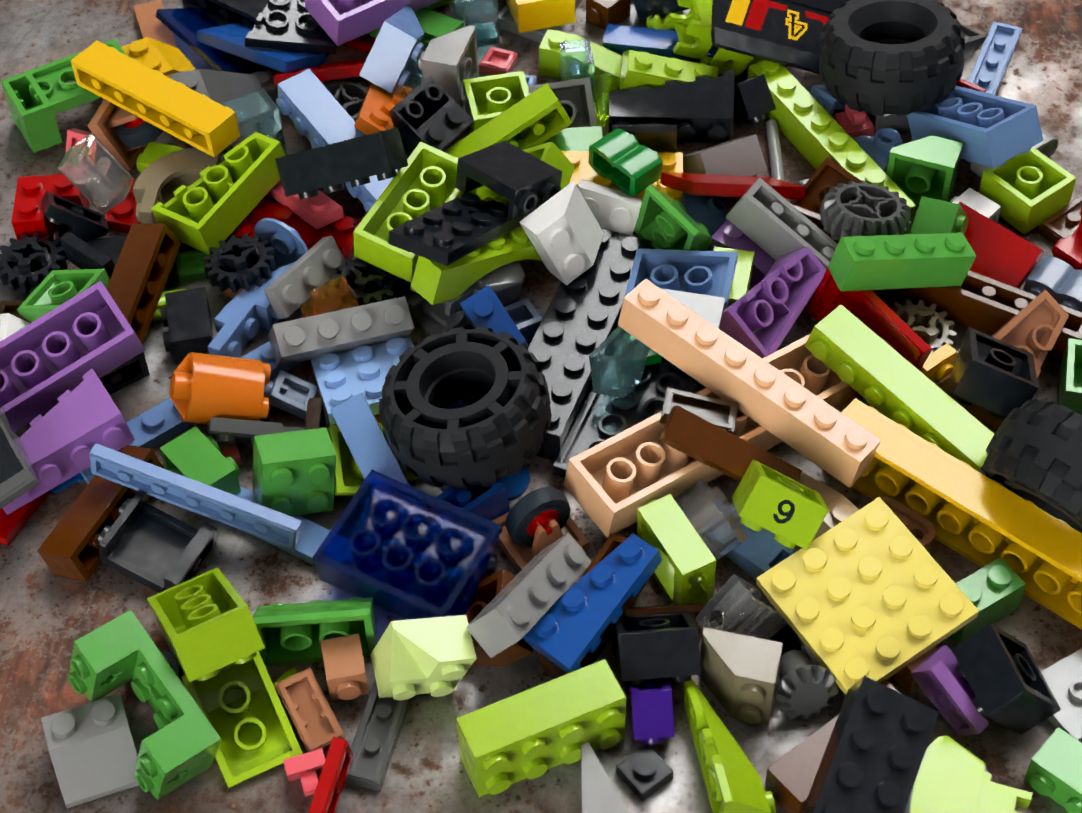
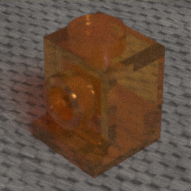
[301,276,359,317]

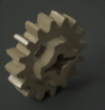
[892,299,956,355]

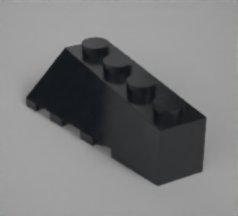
[608,70,735,142]
[275,127,408,200]

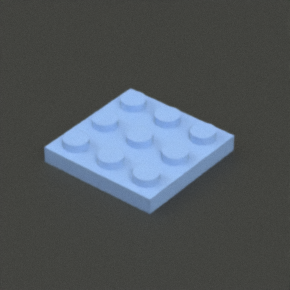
[311,337,414,425]

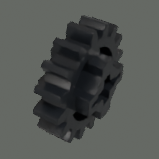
[0,232,68,293]
[203,233,277,293]
[333,257,406,307]

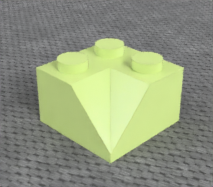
[370,615,477,701]

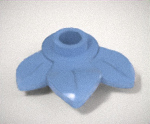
[854,128,902,171]

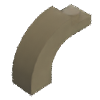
[133,147,224,224]

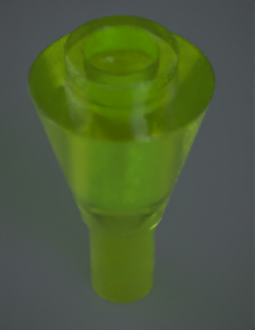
[592,74,620,127]

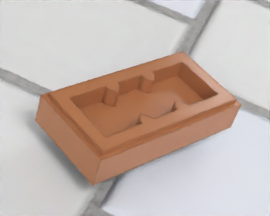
[274,668,345,753]

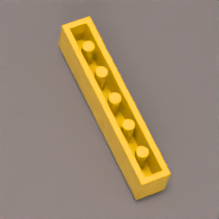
[70,41,240,157]

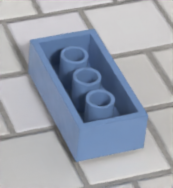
[907,86,1043,168]

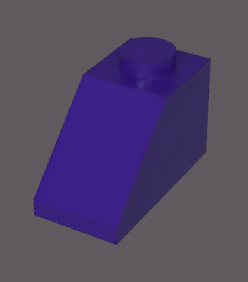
[625,678,675,744]

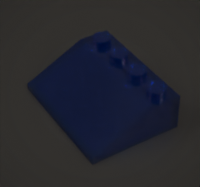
[313,470,502,620]

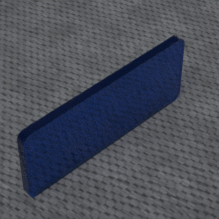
[156,8,267,74]

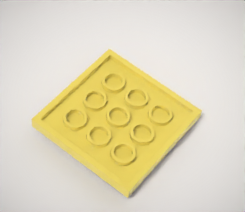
[756,496,979,695]

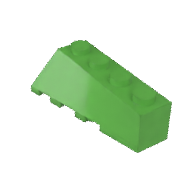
[828,232,976,292]

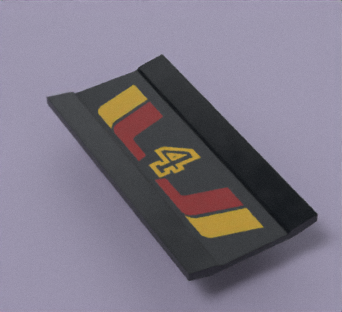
[711,0,850,74]

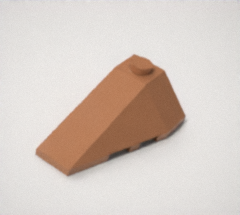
[937,289,1069,431]

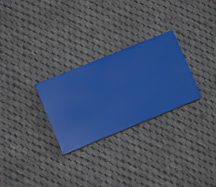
[196,23,326,73]

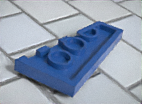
[523,533,662,674]

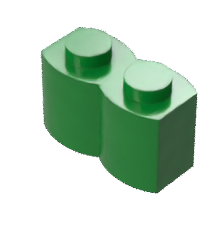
[588,129,663,197]

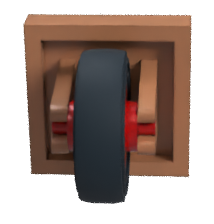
[87,99,164,172]
[488,487,590,573]

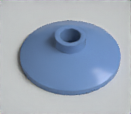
[682,192,728,237]
[254,218,308,267]

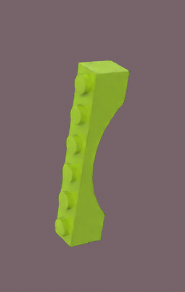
[411,226,543,305]

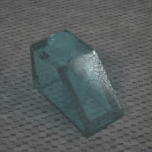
[589,326,649,398]

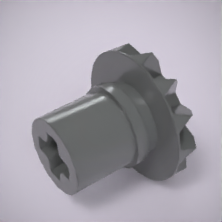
[774,650,838,721]

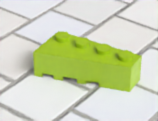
[151,132,286,255]

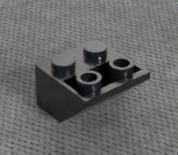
[389,76,474,157]

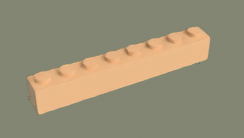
[618,278,881,488]

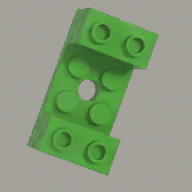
[1,39,127,153]
[68,610,221,800]

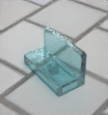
[559,39,595,104]

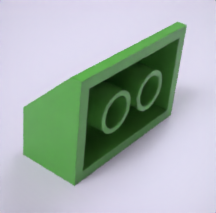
[253,597,377,666]

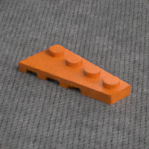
[354,82,414,135]

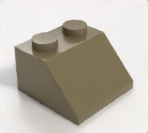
[699,627,783,725]

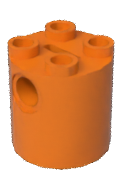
[169,352,271,425]

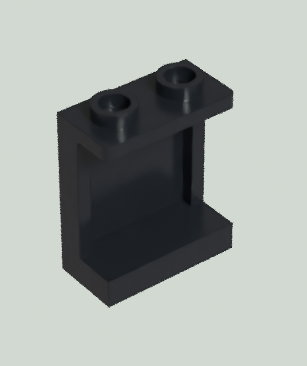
[455,141,562,220]
[97,490,217,593]

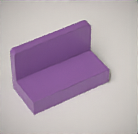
[910,645,989,737]

